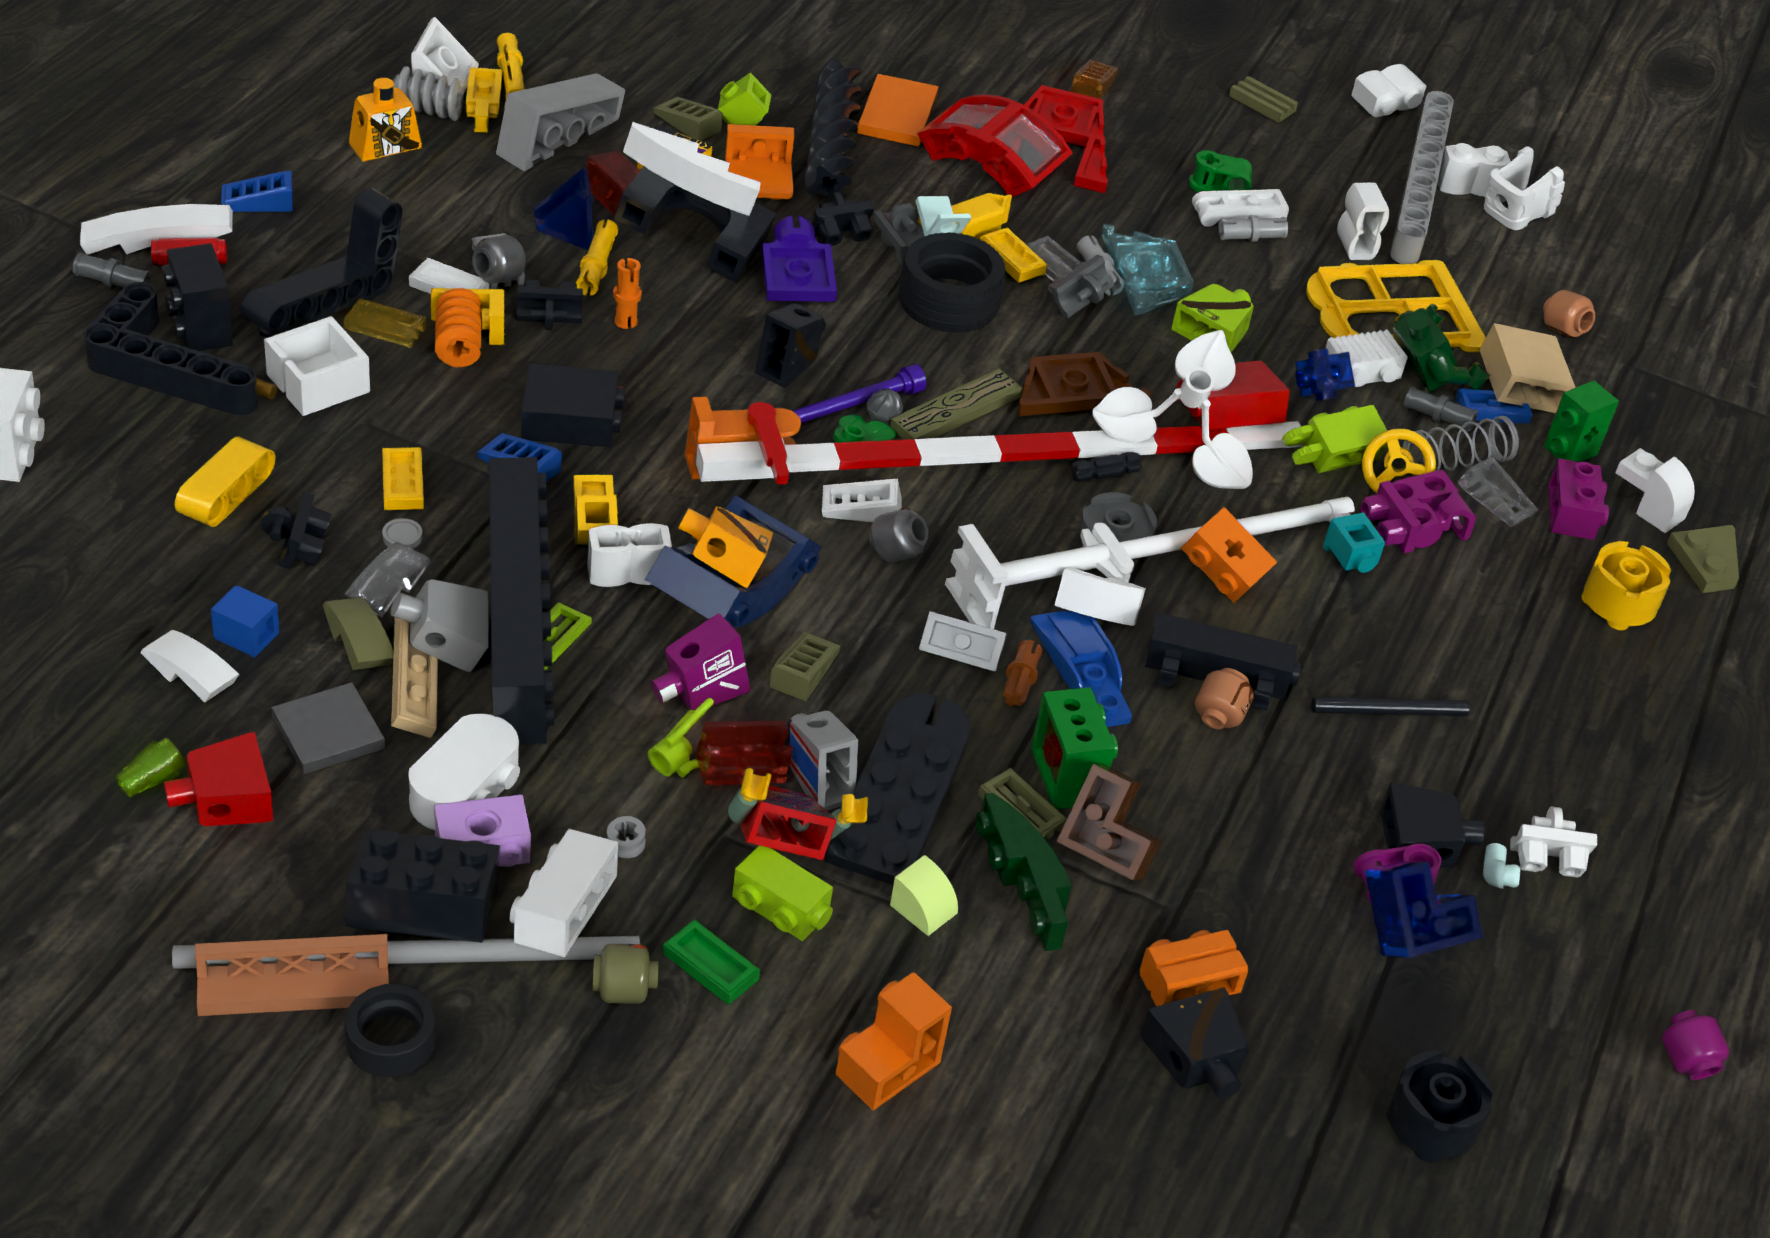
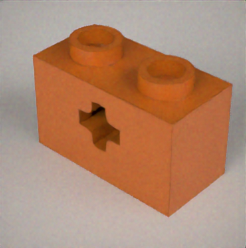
[1181,507,1277,603]

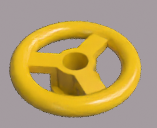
[1362,429,1436,493]

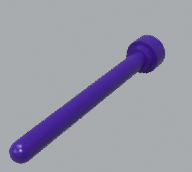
[793,363,926,423]

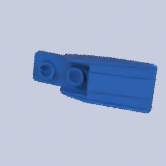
[1030,610,1132,727]

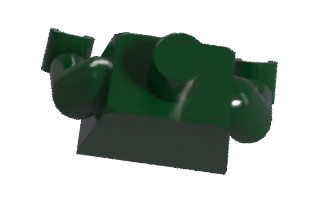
[1393,304,1491,393]

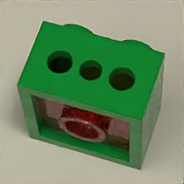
[1031,687,1118,810]

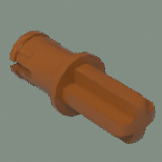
[1003,640,1042,707]

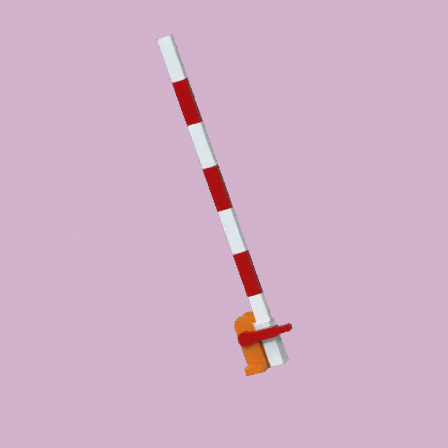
[684,397,1304,484]

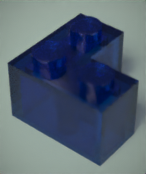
[1364,861,1483,958]

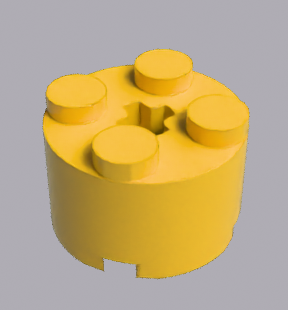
[1581,541,1671,630]

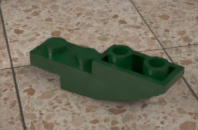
[976,793,1072,952]

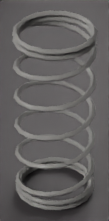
[1403,416,1519,476]

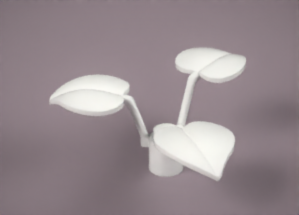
[1093,330,1253,489]

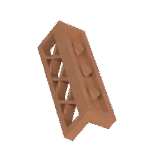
[195,934,389,1016]

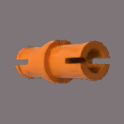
[613,258,642,329]

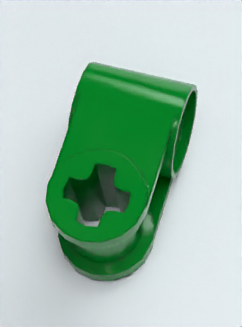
[1188,150,1252,192]

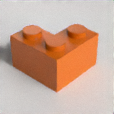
[836,972,952,1111]

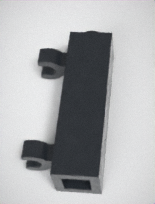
[1145,613,1302,710]

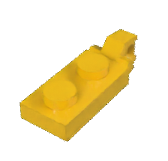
[466,67,502,133]

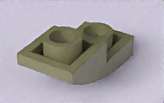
[322,597,394,670]

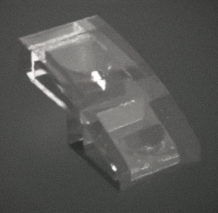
[345,542,431,617]

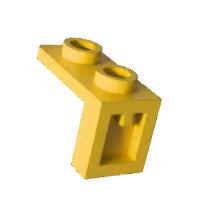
[431,288,504,345]

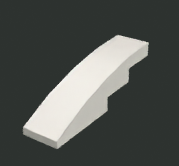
[623,122,761,216]
[80,204,233,255]

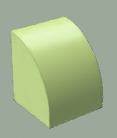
[890,855,958,936]

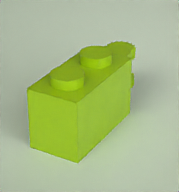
[1282,405,1388,473]

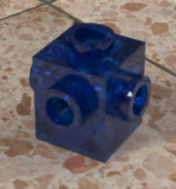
[1295,348,1355,401]

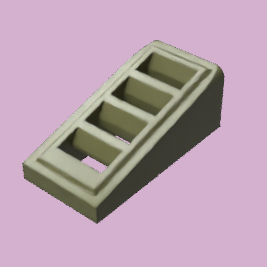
[653,97,723,141]
[769,632,841,702]

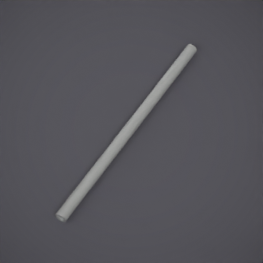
[172,936,640,969]

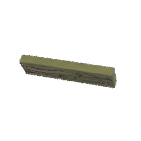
[890,369,1023,440]

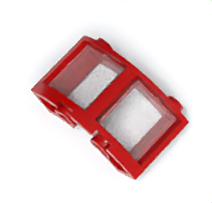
[917,94,1073,197]

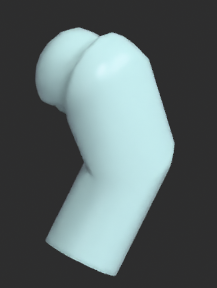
[1483,843,1520,889]

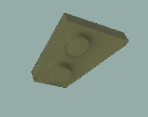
[1667,525,1739,593]

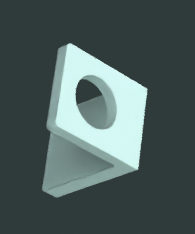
[915,196,971,236]

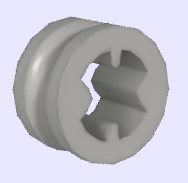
[607,816,646,858]

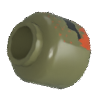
[592,944,658,1004]

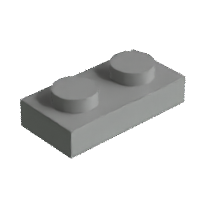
[919,611,1007,672]

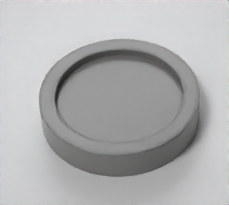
[382,518,422,551]

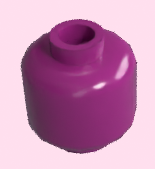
[1662,1010,1730,1080]

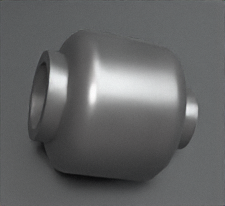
[472,235,526,284]
[869,508,928,562]

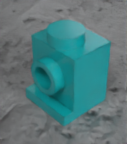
[1323,513,1385,573]

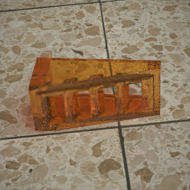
[1071,60,1119,99]

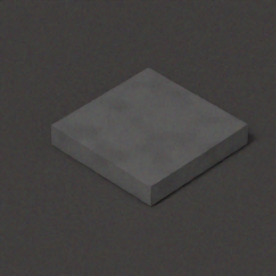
[272,682,385,775]

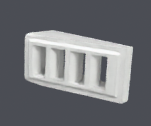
[822,479,902,522]

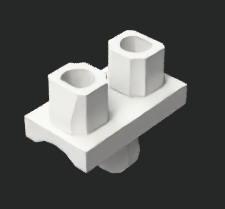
[1510,806,1597,878]

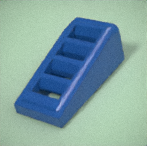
[221,171,293,212]
[478,433,562,483]

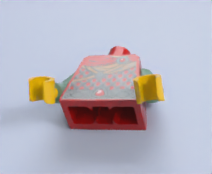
[728,768,868,860]

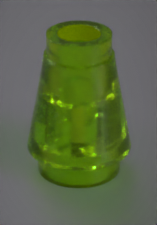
[115,737,185,797]

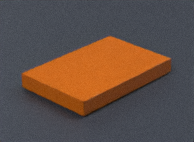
[857,74,939,147]

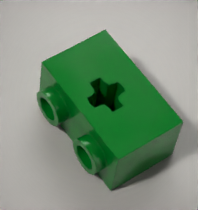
[1543,380,1619,462]

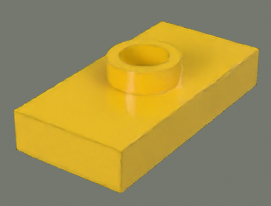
[980,227,1047,283]
[382,447,424,510]

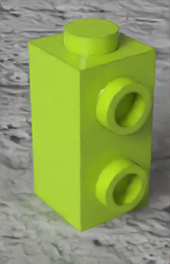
[732,845,833,941]

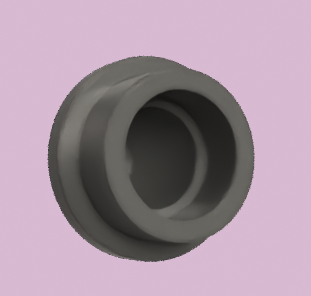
[867,388,903,426]

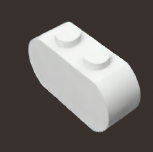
[409,714,520,830]

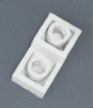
[1055,567,1146,626]
[141,630,239,703]

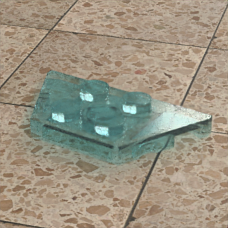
[1102,224,1194,315]

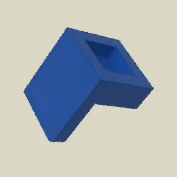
[211,586,279,657]

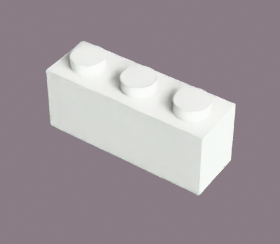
[510,829,618,957]

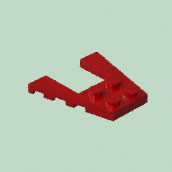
[1000,85,1108,193]

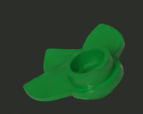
[833,415,897,443]

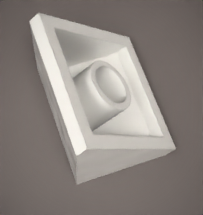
[411,17,479,94]

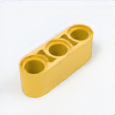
[175,436,276,527]

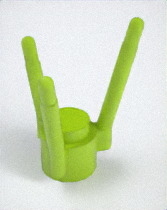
[648,698,742,778]

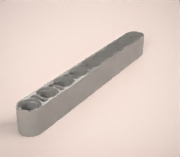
[1390,91,1454,264]

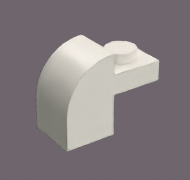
[1615,448,1695,533]

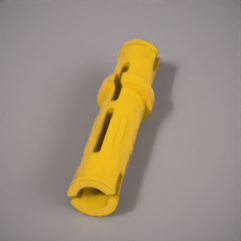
[497,33,525,100]
[576,219,618,296]

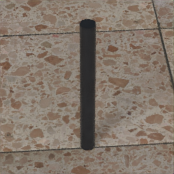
[1311,697,1470,716]

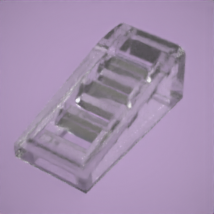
[1458,456,1539,527]

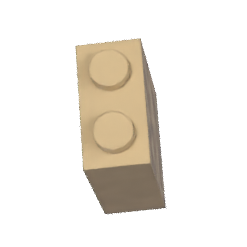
[1479,323,1576,413]

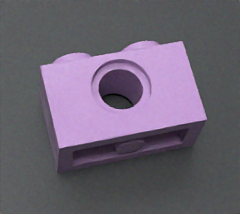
[434,794,531,867]

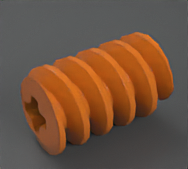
[435,288,481,367]

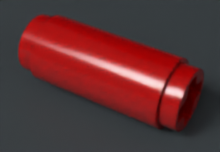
[151,237,227,267]

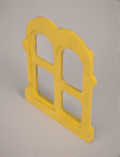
[1306,260,1486,352]

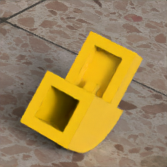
[573,475,618,545]

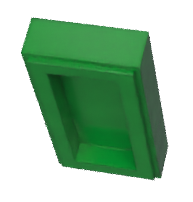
[663,919,760,1005]

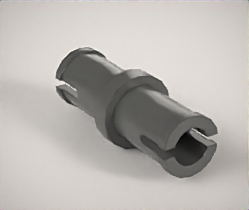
[73,252,152,288]
[1404,386,1478,432]

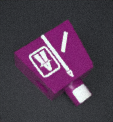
[650,613,751,710]

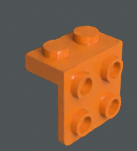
[725,124,794,200]

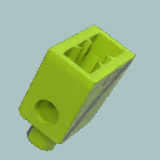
[1171,284,1254,352]

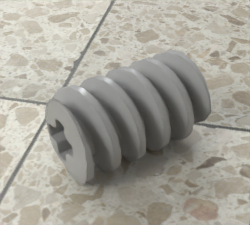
[393,66,464,121]

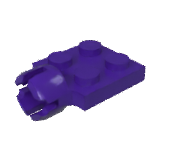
[761,216,837,302]

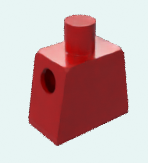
[164,732,273,826]

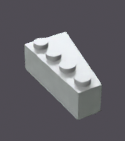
[496,73,626,171]

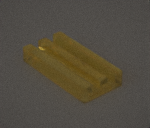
[344,298,426,348]

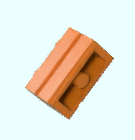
[1140,930,1248,1006]

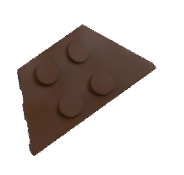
[1017,352,1151,416]

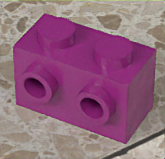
[1548,458,1609,540]

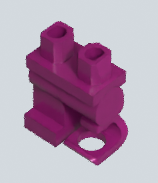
[1360,469,1476,553]

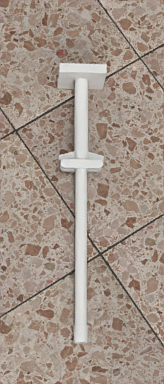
[945,497,1355,629]

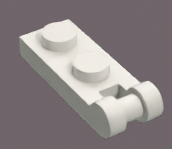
[1192,189,1289,227]

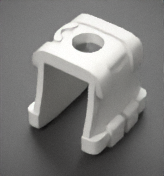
[1484,146,1565,230]

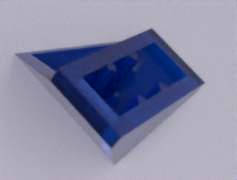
[533,168,593,250]

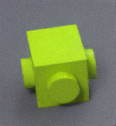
[718,73,771,126]

